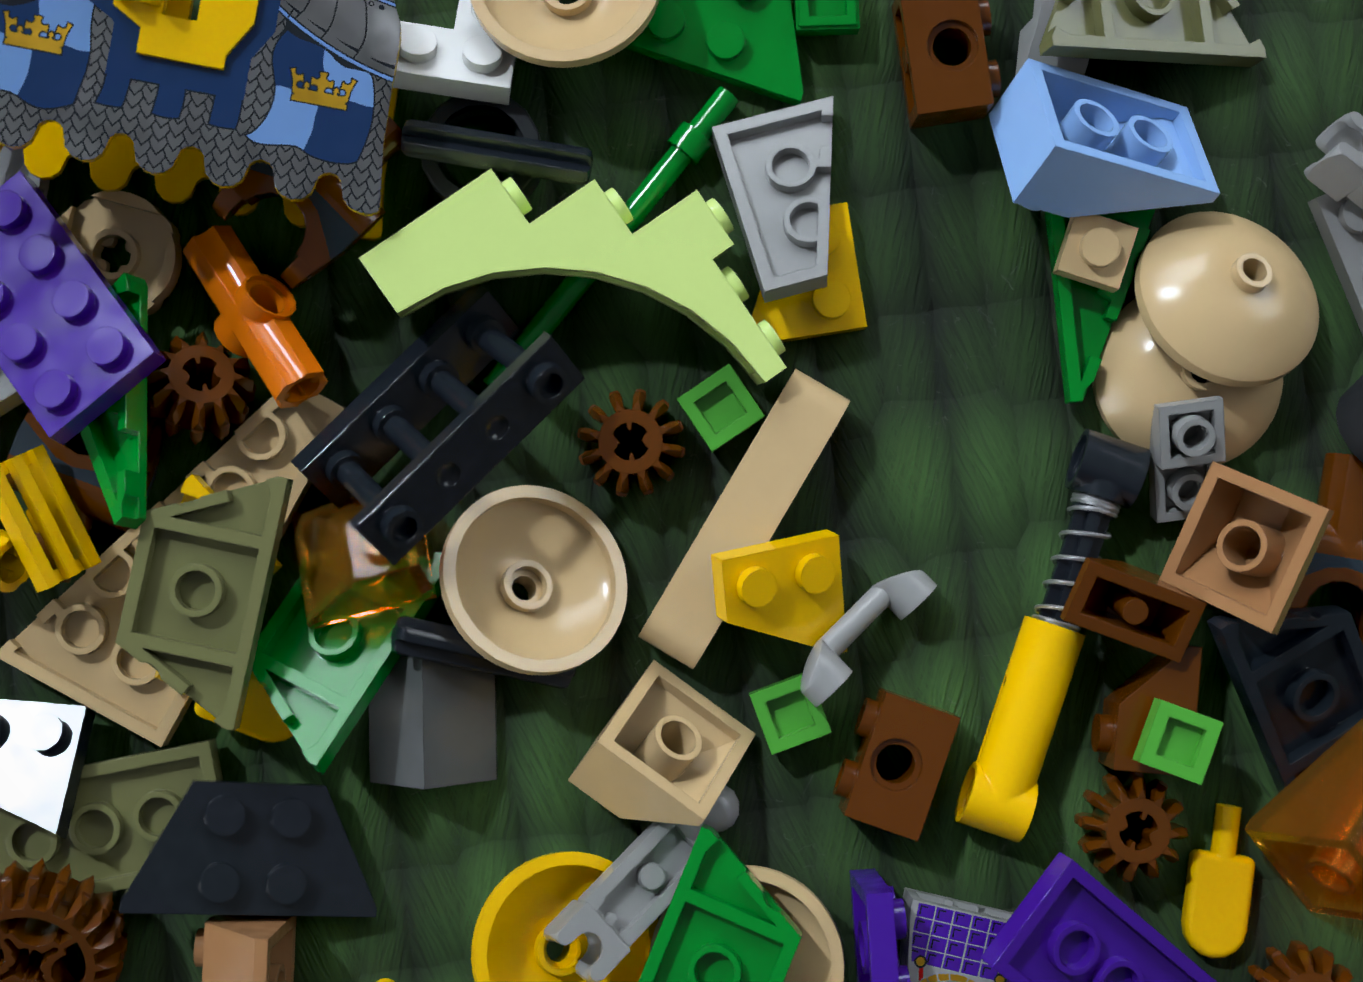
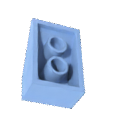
[988,58,1220,218]

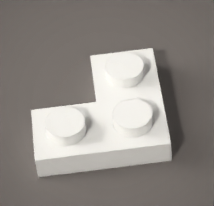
[393,0,516,105]

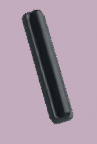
[401,119,593,186]
[391,615,576,689]

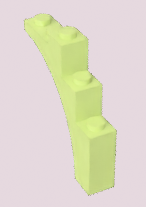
[359,169,787,385]

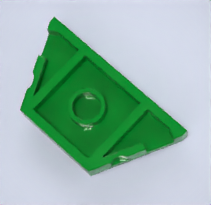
[624,0,804,106]
[252,552,442,775]
[638,824,802,982]

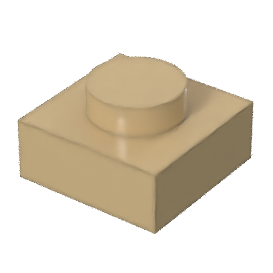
[1052,215,1139,293]

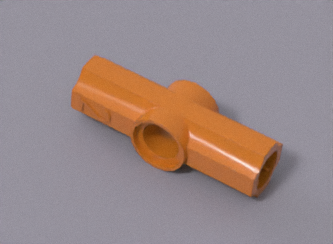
[183,226,328,409]

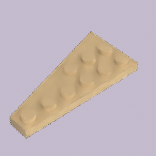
[0,394,345,747]

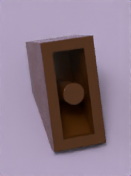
[1060,557,1207,663]
[1091,644,1202,776]

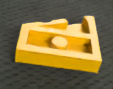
[752,202,867,342]
[711,529,847,653]

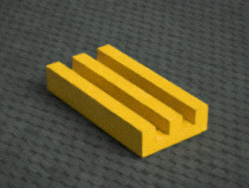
[0,444,102,593]

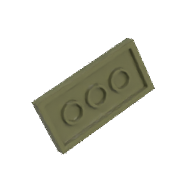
[0,738,223,894]

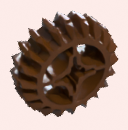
[0,858,128,982]

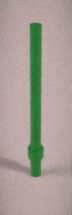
[483,86,739,385]

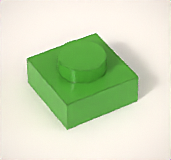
[676,364,765,453]
[749,672,832,755]
[1133,697,1224,785]

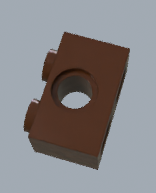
[891,0,1001,129]
[833,687,961,841]

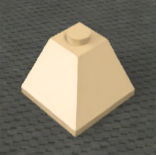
[568,660,756,826]

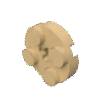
[60,191,183,315]

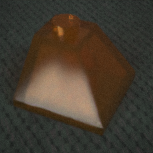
[292,497,437,629]

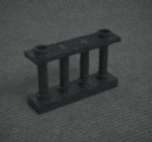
[291,284,585,566]

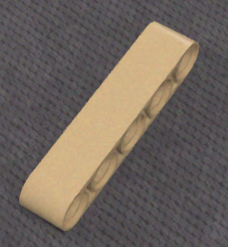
[638,368,850,669]

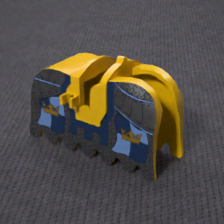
[0,0,401,241]

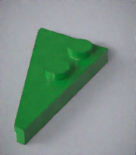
[1045,209,1155,404]
[80,272,148,529]

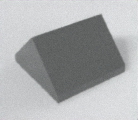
[369,655,498,789]

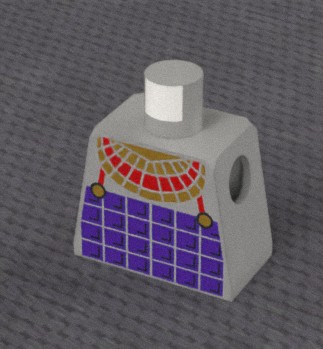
[899,887,1013,982]

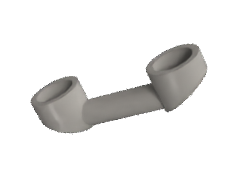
[800,570,937,707]

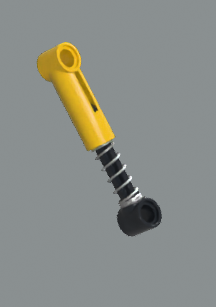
[955,428,1150,843]

